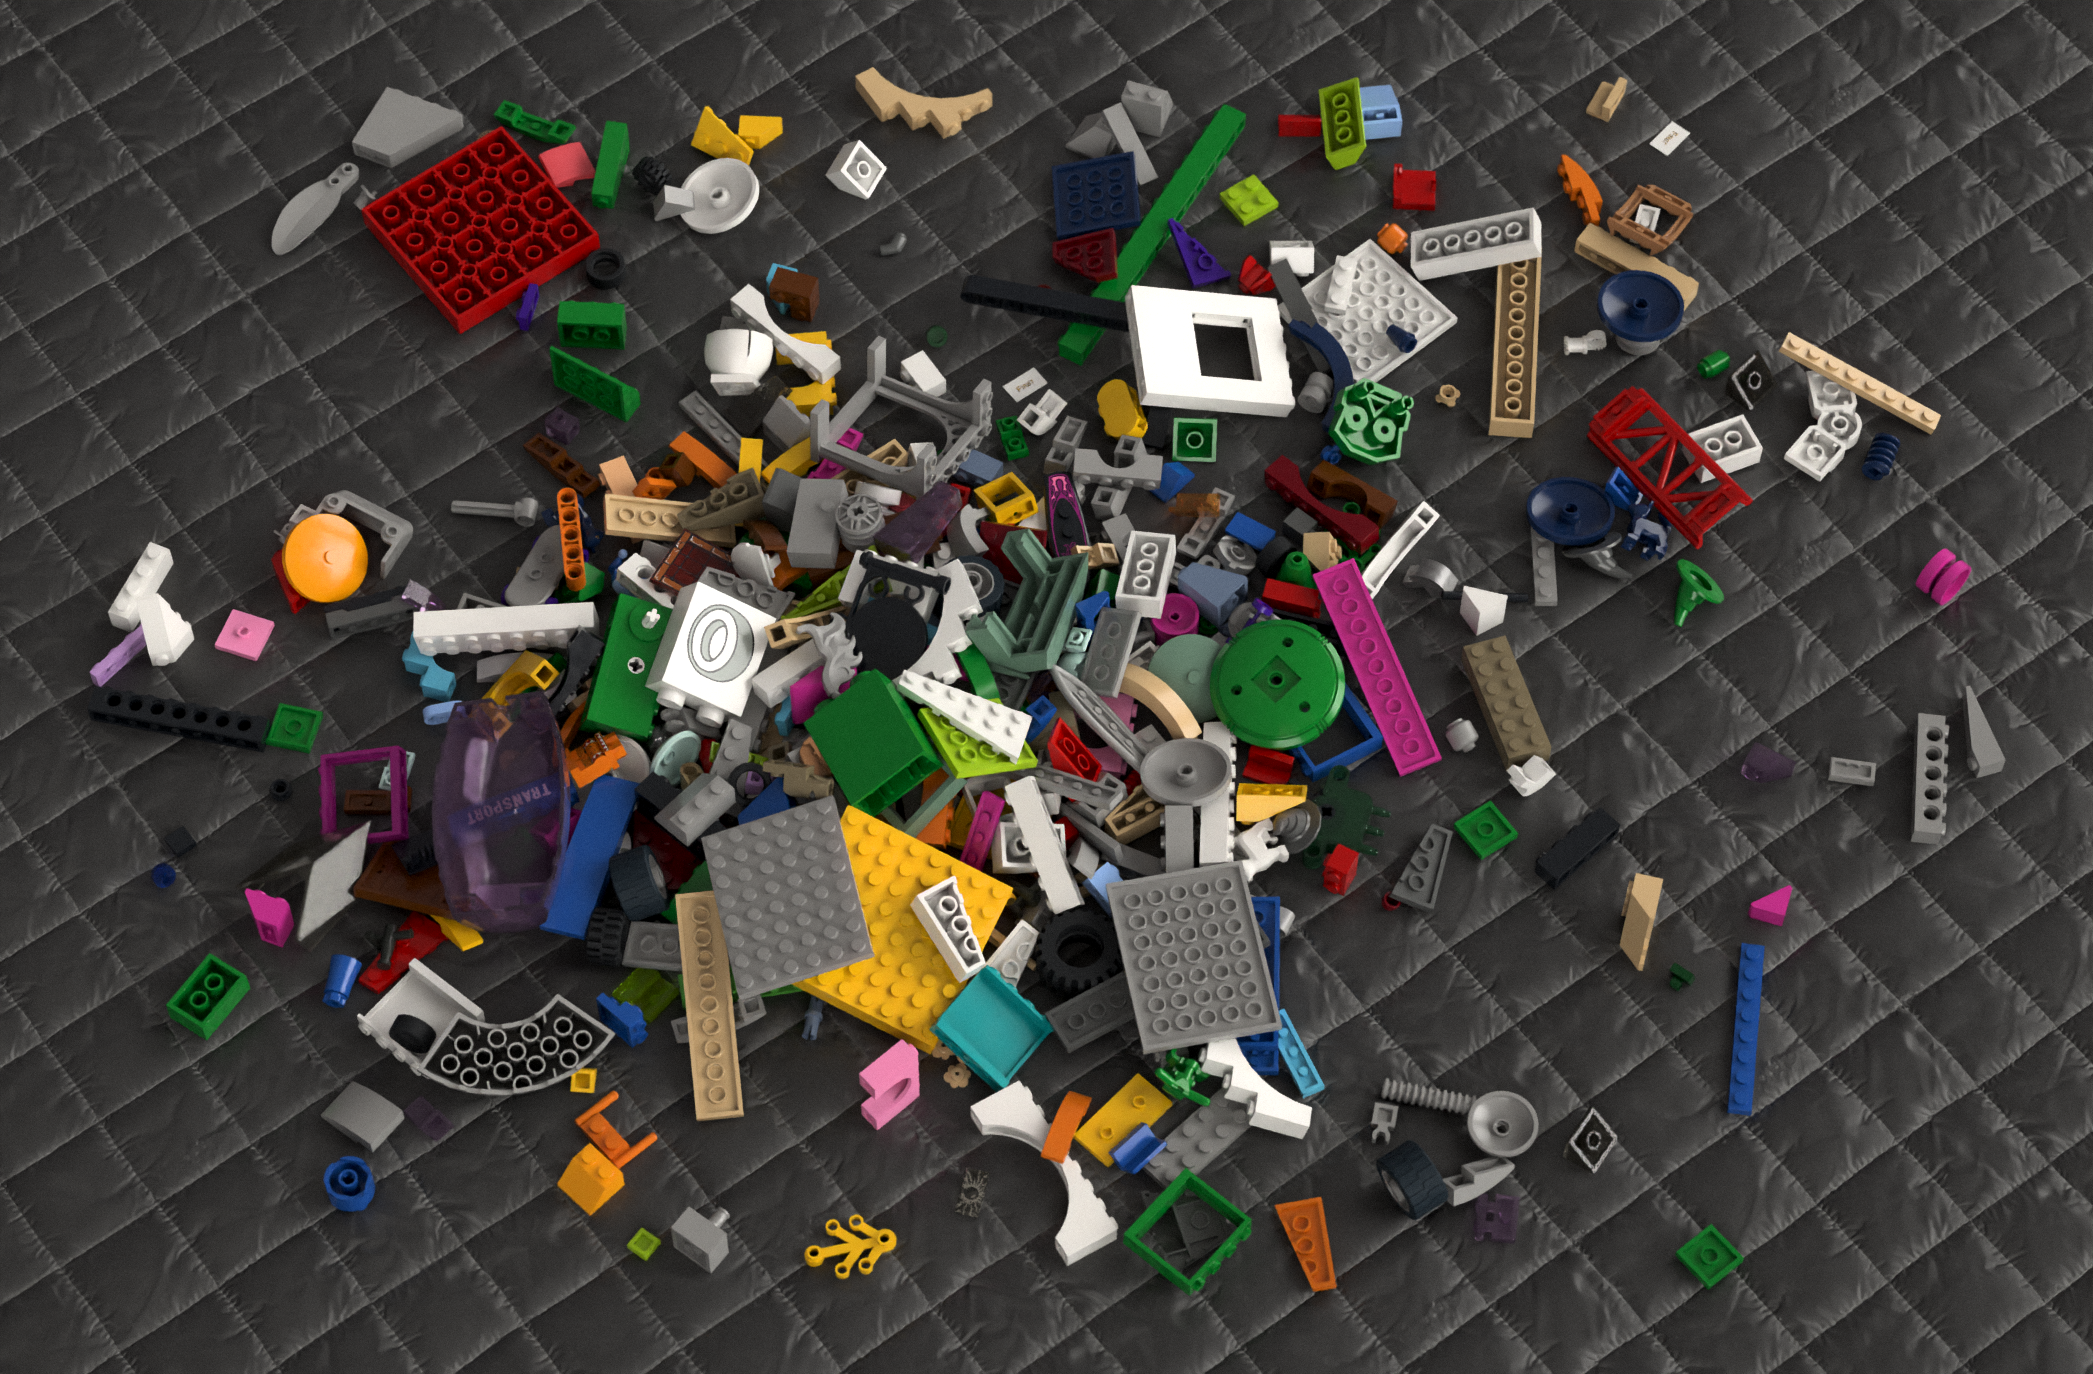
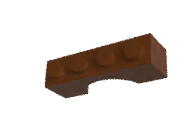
[1306,460,1398,529]

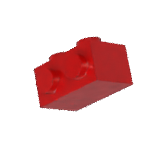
[1322,843,1359,896]

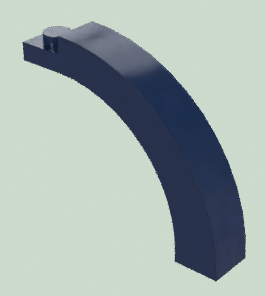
[1288,319,1355,434]

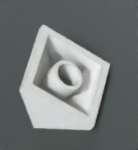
[1460,586,1508,636]

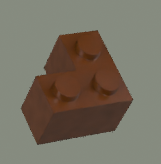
[769,267,820,322]

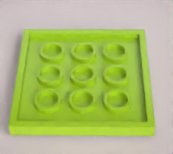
[917,698,1038,779]

